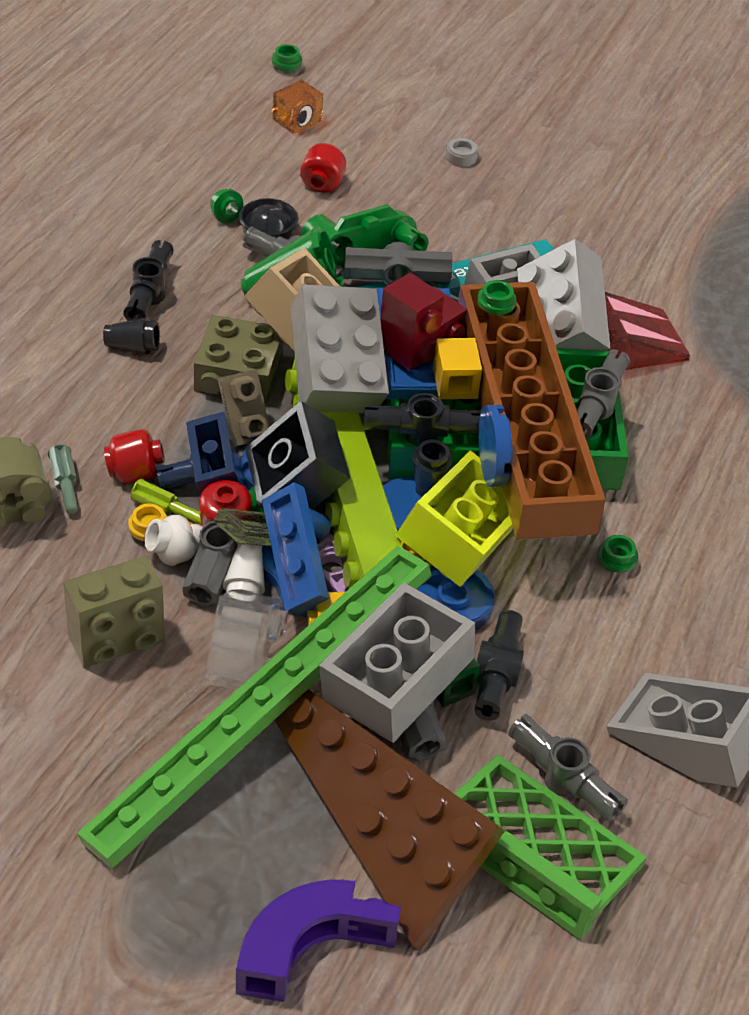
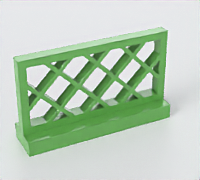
[454,754,647,940]

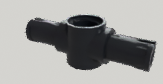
[123,240,174,321]
[363,393,481,446]
[474,610,524,721]

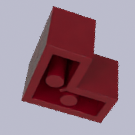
[380,272,467,371]

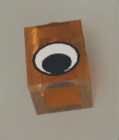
[273,80,323,134]

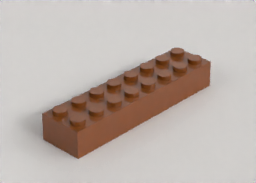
[458,282,606,540]

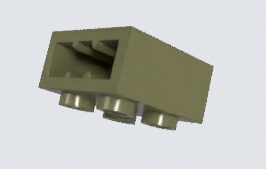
[194,315,284,404]
[63,555,165,668]

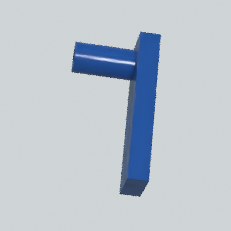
[262,482,331,616]

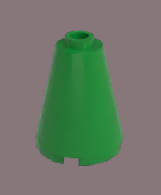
[241,227,344,295]

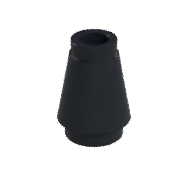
[103,317,160,354]
[413,440,453,497]

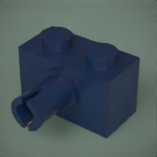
[156,411,245,494]

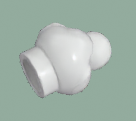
[145,515,203,566]

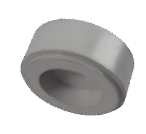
[445,138,478,167]

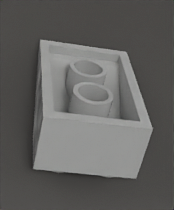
[607,673,749,788]

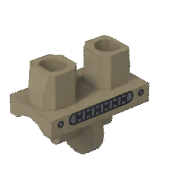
[218,369,270,445]

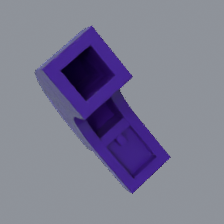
[235,880,401,1002]

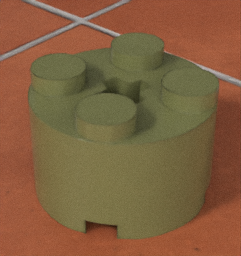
[0,437,52,529]

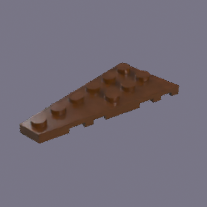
[274,689,505,951]

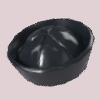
[239,198,299,240]

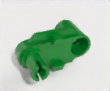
[302,204,429,268]

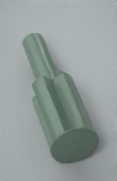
[48,444,78,514]

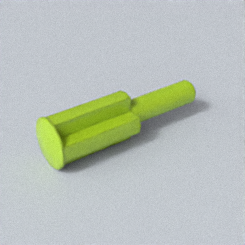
[130,479,201,525]

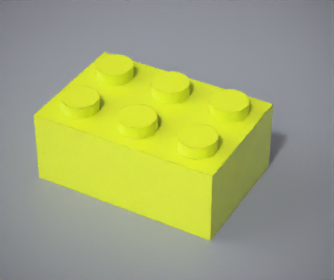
[395,450,513,587]

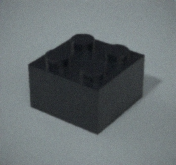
[245,401,350,510]

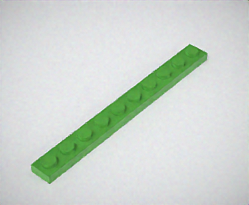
[77,546,431,869]

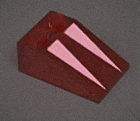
[605,292,690,370]

